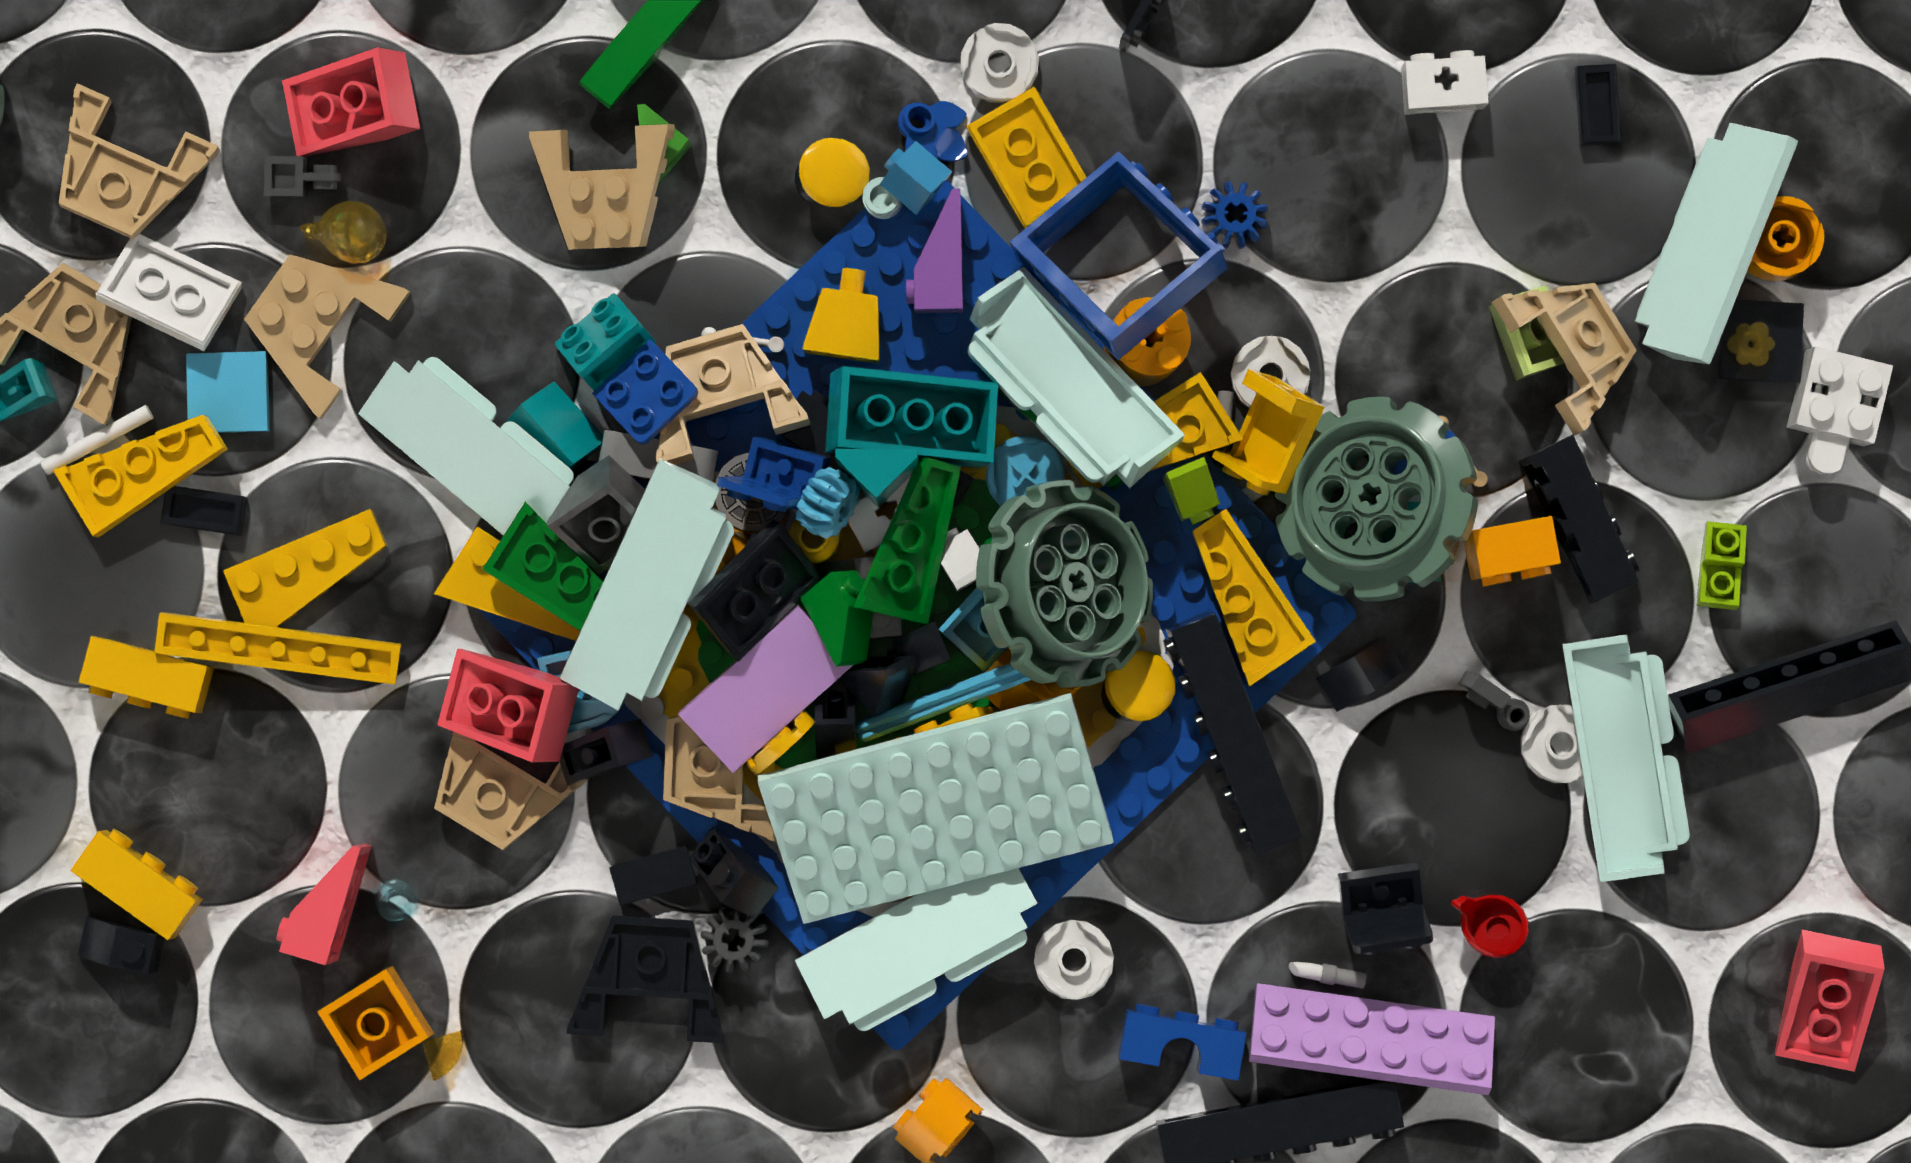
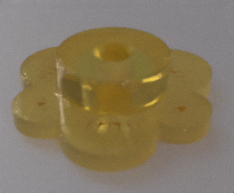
[1727,322,1775,366]

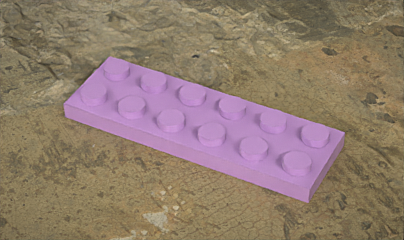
[1249,983,1495,1095]

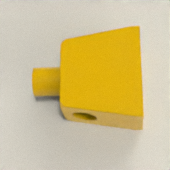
[803,268,880,364]

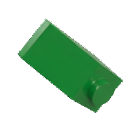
[800,570,873,667]

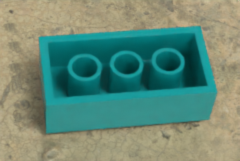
[825,366,998,468]

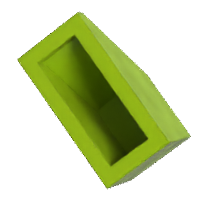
[1162,457,1220,525]

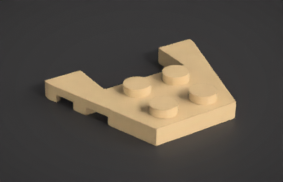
[59,83,220,240]
[529,124,675,250]
[244,254,411,419]
[0,263,132,426]
[1491,283,1637,436]
[656,324,811,465]
[663,715,777,843]
[434,732,589,851]

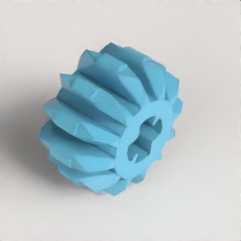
[796,467,860,539]

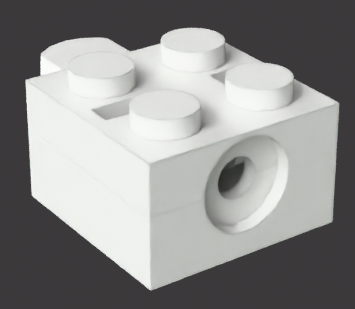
[1786,346,1893,475]

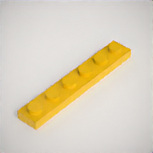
[154,612,401,685]

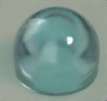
[375,879,417,921]

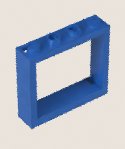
[1010,151,1228,360]

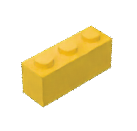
[78,636,214,719]
[70,829,203,940]

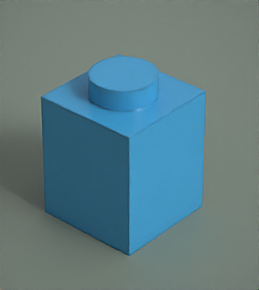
[880,141,952,215]

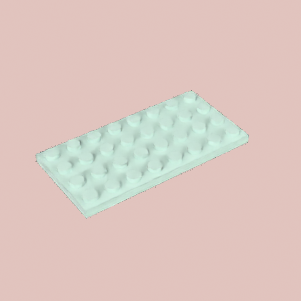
[757,693,1114,924]

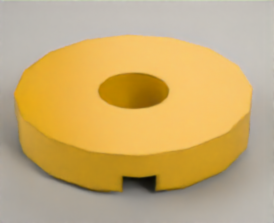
[746,710,814,775]

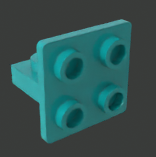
[555,293,656,391]

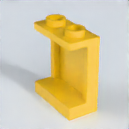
[1212,369,1325,496]

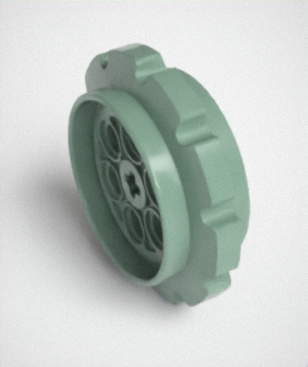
[1275,397,1478,602]
[976,480,1153,688]

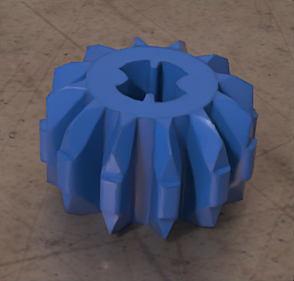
[1201,181,1268,249]

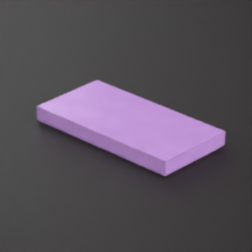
[678,605,853,773]

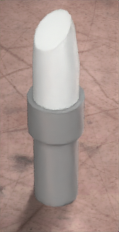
[1289,962,1366,989]

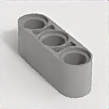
[598,430,718,482]

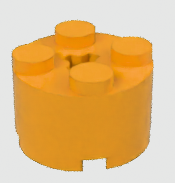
[1747,196,1824,281]
[1103,297,1191,386]
[892,1078,984,1163]

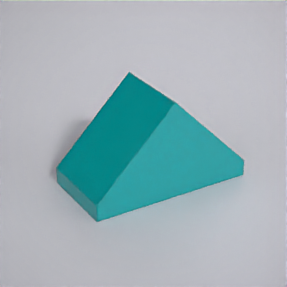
[0,358,58,422]

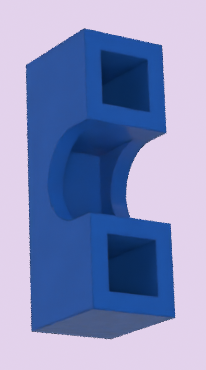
[1118,1003,1247,1081]

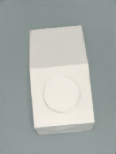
[941,527,979,592]

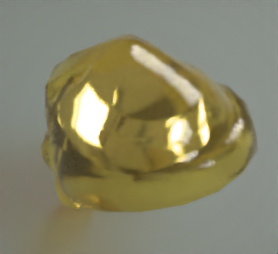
[300,201,387,264]

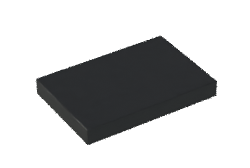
[688,519,823,662]

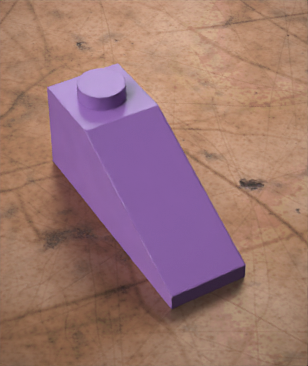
[906,188,963,314]

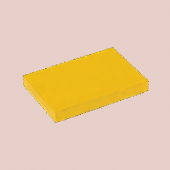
[965,86,1087,229]

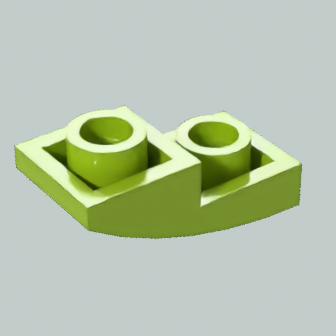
[1696,521,1747,610]

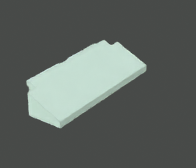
[1635,123,1798,364]
[968,267,1185,488]
[358,357,574,535]
[560,459,734,711]
[1563,634,1690,882]
[795,868,1037,1031]

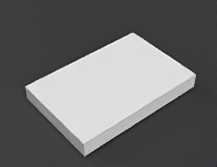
[96,234,242,351]

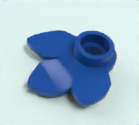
[897,101,968,162]

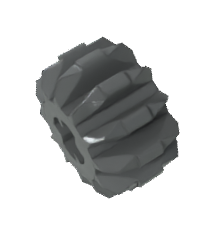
[700,907,769,974]

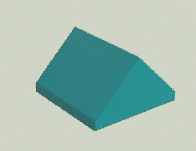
[505,381,603,471]
[835,449,919,508]

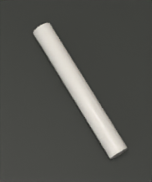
[40,405,154,475]

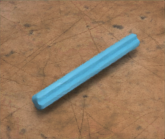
[856,663,1031,742]

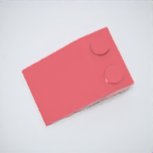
[282,47,420,157]
[437,649,579,763]
[276,844,372,965]
[1775,930,1885,1072]

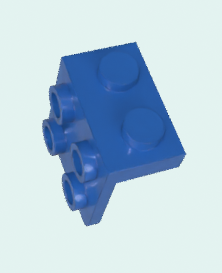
[592,339,698,445]
[717,437,830,512]

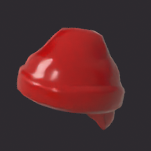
[1451,895,1529,958]

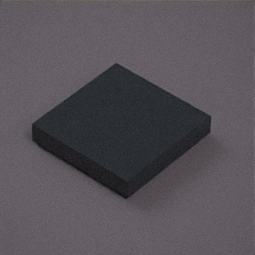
[1718,299,1804,384]

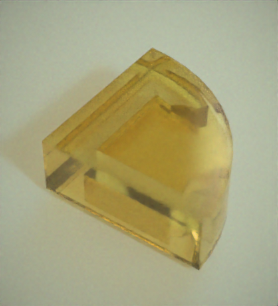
[422,1030,464,1081]

